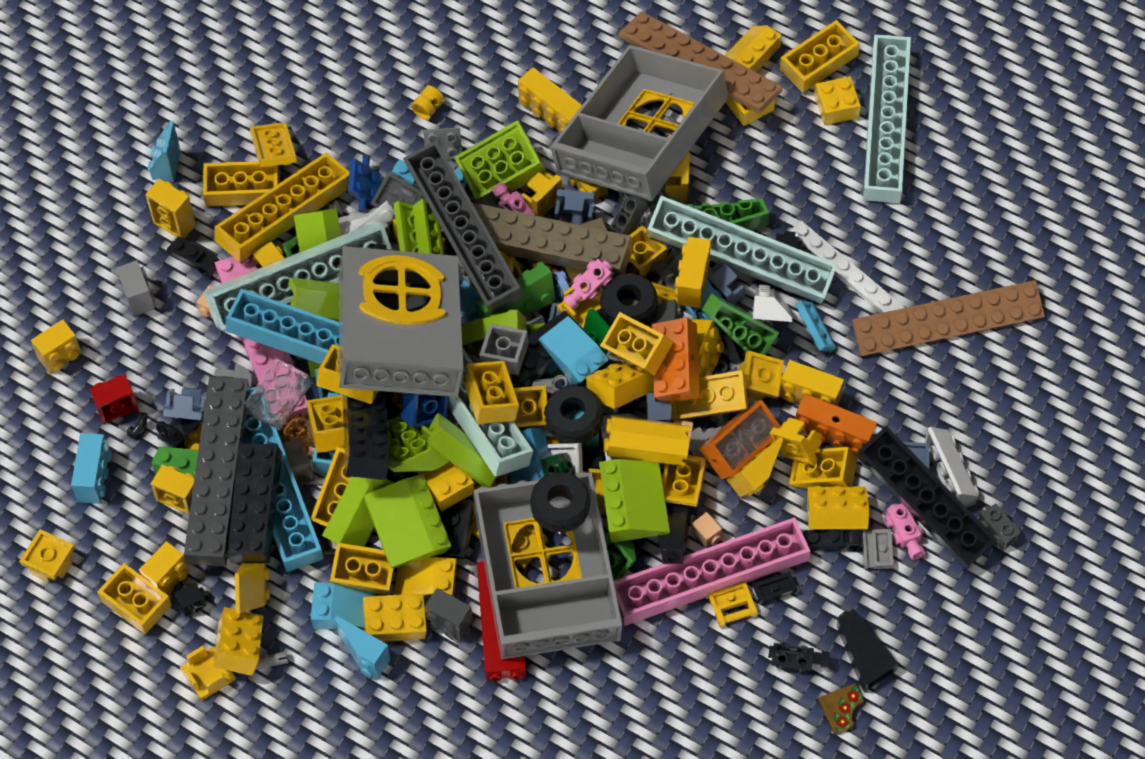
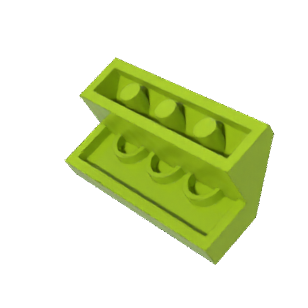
[394,198,444,255]
[293,208,341,284]
[288,278,339,322]
[426,413,496,488]
[322,477,396,547]

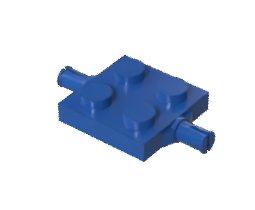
[348,155,381,213]

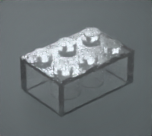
[244,358,311,431]

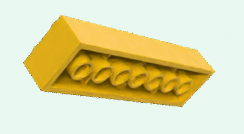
[215,152,350,263]

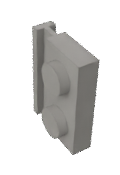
[863,529,894,569]

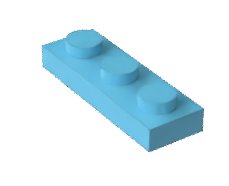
[796,300,836,352]

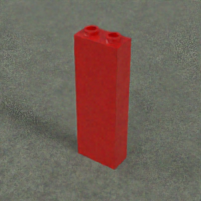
[477,561,526,682]

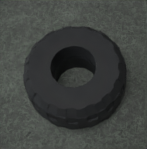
[600,273,658,325]
[544,385,603,444]
[530,472,591,533]

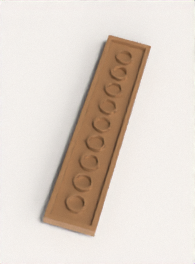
[619,11,783,114]
[852,280,1045,357]

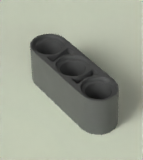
[607,197,647,235]

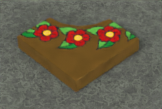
[818,683,864,735]

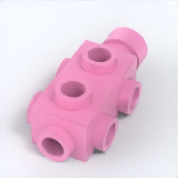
[491,182,536,216]
[563,259,614,310]
[884,503,925,560]

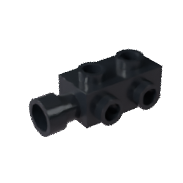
[768,643,830,672]

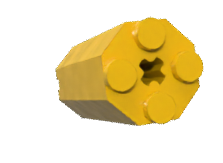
[603,415,691,466]

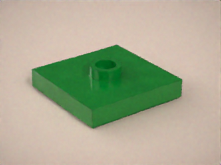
[583,308,610,355]

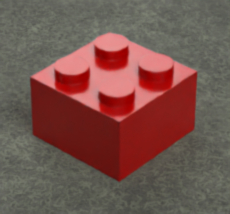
[89,374,139,424]

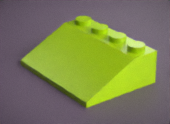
[454,120,547,204]
[387,414,449,472]
[599,459,670,543]
[363,474,451,568]

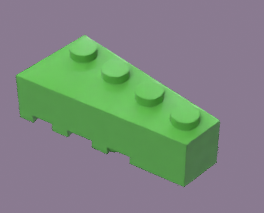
[687,198,769,231]
[475,261,555,319]
[702,293,779,355]
[151,446,199,476]

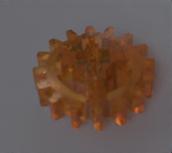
[279,413,315,455]

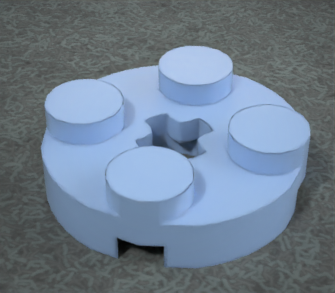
[552,271,571,304]

